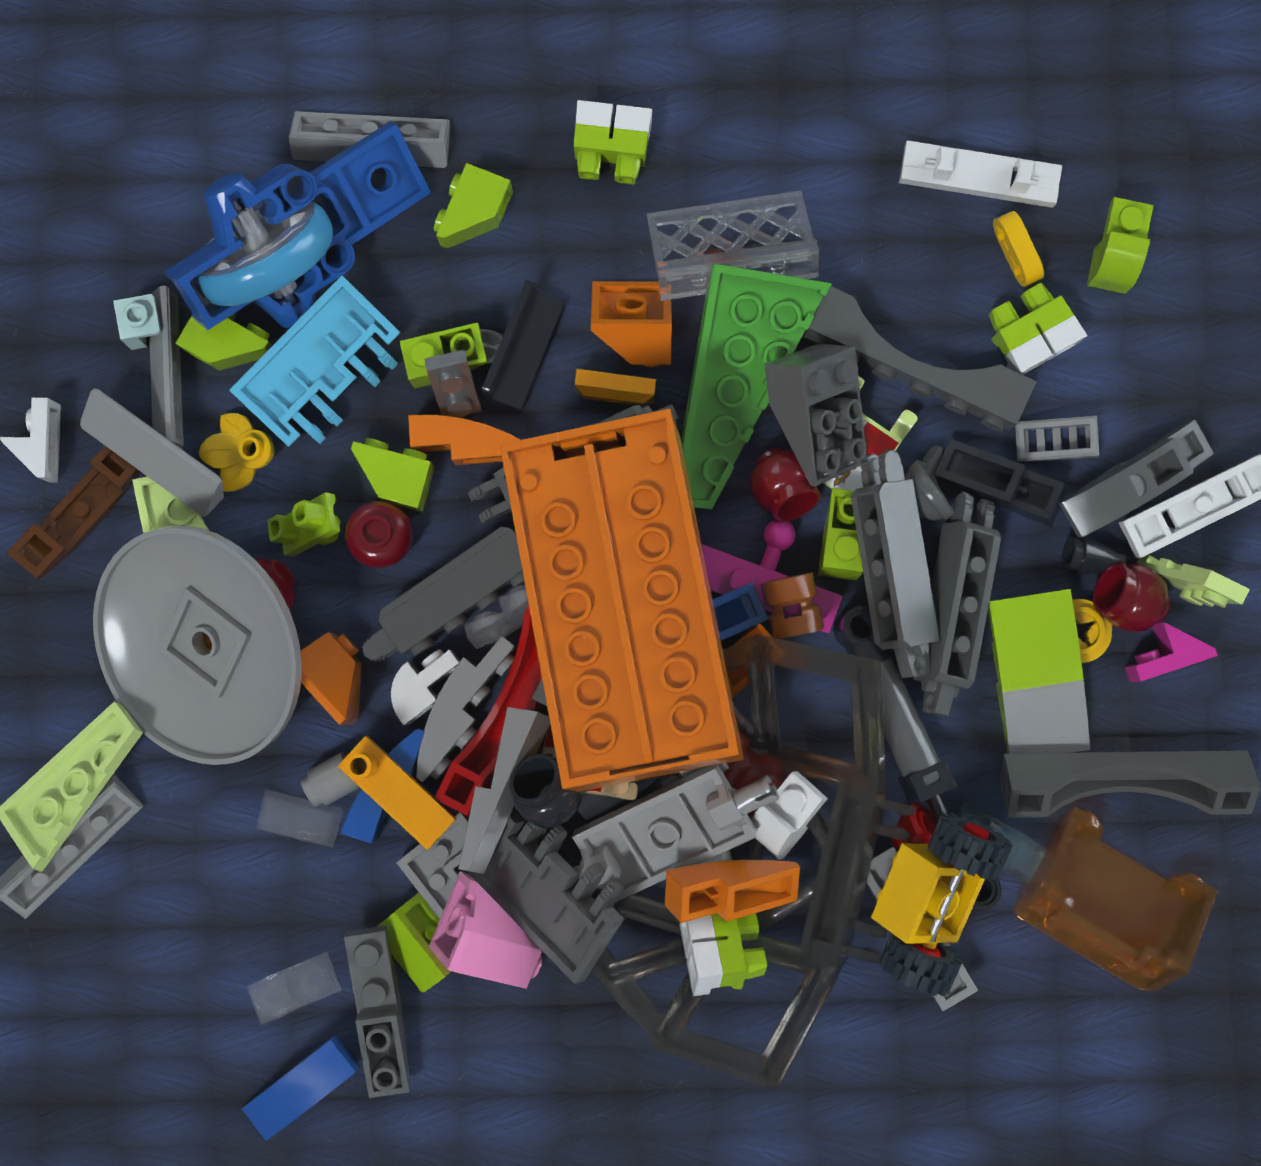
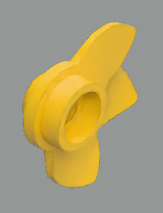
[199,413,275,492]

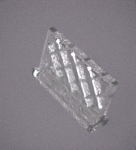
[646,190,819,301]

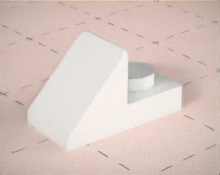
[0,398,61,483]

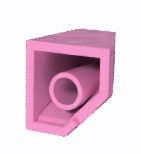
[429,871,542,989]

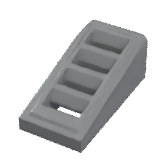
[1015,416,1099,462]

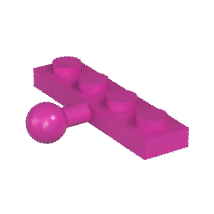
[701,519,843,633]

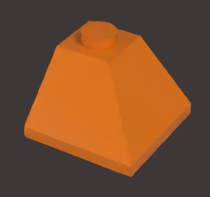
[591,281,672,367]
[301,632,362,725]

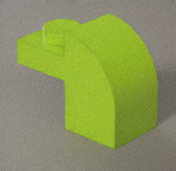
[1086,197,1154,294]

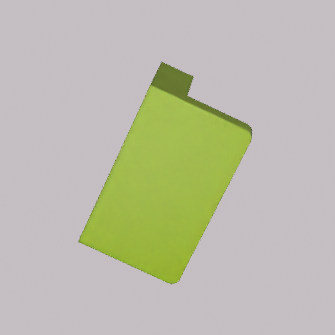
[377,893,452,992]

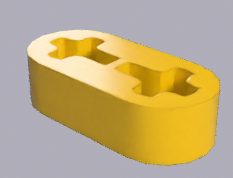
[993,211,1044,287]

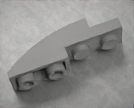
[416,636,517,783]

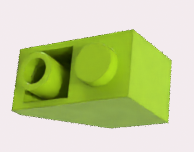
[434,163,513,249]
[175,305,273,371]
[400,322,488,389]
[351,438,435,513]
[818,488,863,581]

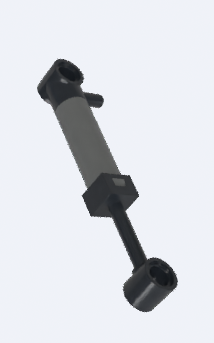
[833,606,1002,910]

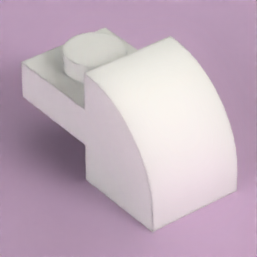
[391,649,461,725]
[751,771,828,860]

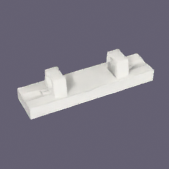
[899,140,1062,208]
[1119,453,1261,559]

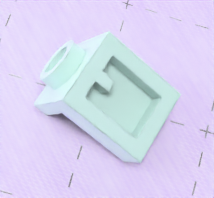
[113,294,161,350]

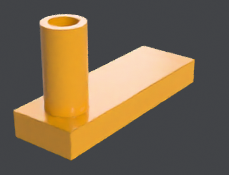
[338,736,457,850]

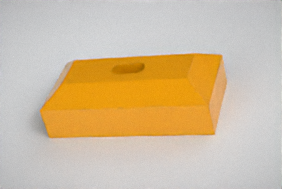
[574,369,656,407]

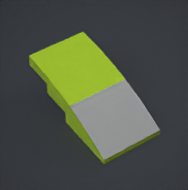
[988,589,1090,754]

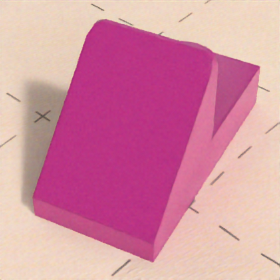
[1124,622,1218,682]

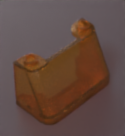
[1014,807,1218,991]

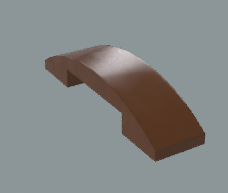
[7,446,141,580]

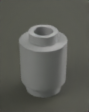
[300,752,360,807]

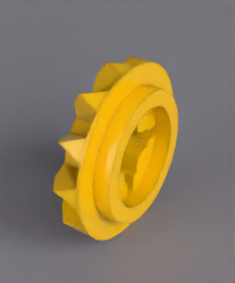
[1072,599,1112,663]

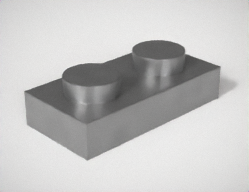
[425,350,482,417]

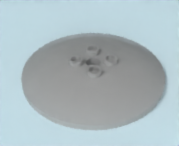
[93,525,302,765]

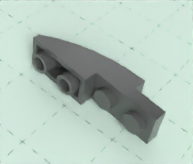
[1059,420,1214,538]
[344,926,410,1098]

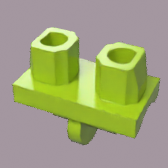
[268,492,341,557]

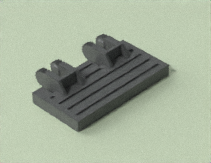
[468,810,624,984]

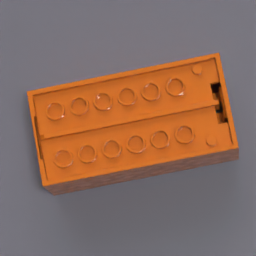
[500,409,744,792]

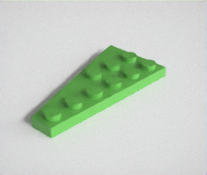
[681,263,832,510]

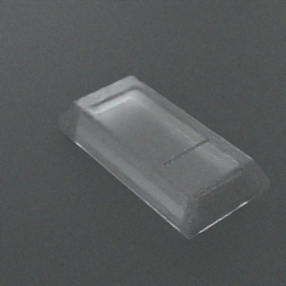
[255,790,343,848]

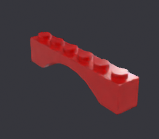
[434,604,542,816]

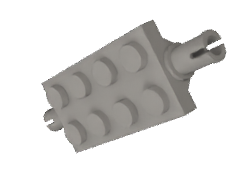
[571,765,779,902]

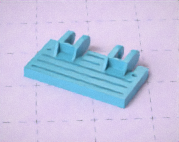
[229,276,400,447]

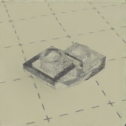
[464,585,529,649]
[247,952,342,1025]

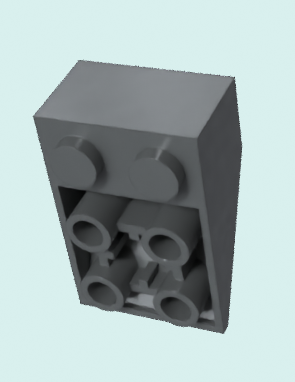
[764,344,866,486]

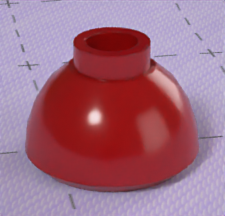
[892,803,937,852]

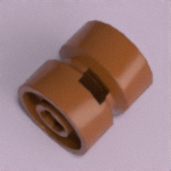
[761,572,824,639]

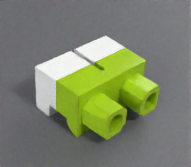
[574,100,652,185]
[988,283,1088,375]
[679,913,767,996]

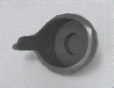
[904,445,954,521]

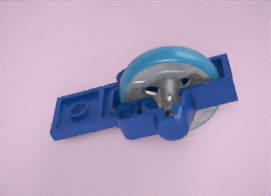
[164,122,431,330]

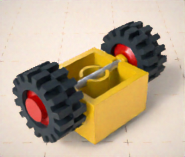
[871,813,1013,996]

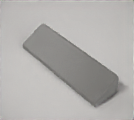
[289,111,450,168]
[149,286,184,449]
[80,388,224,517]
[0,774,143,919]

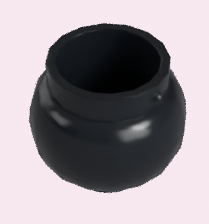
[509,754,583,828]

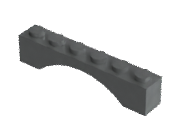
[801,280,1037,432]
[999,750,1261,817]

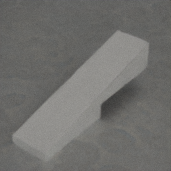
[459,707,550,874]

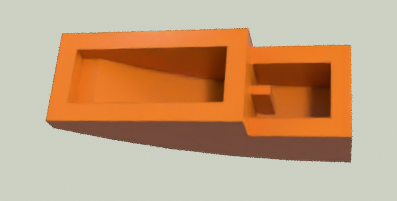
[408,415,520,465]
[665,860,800,923]

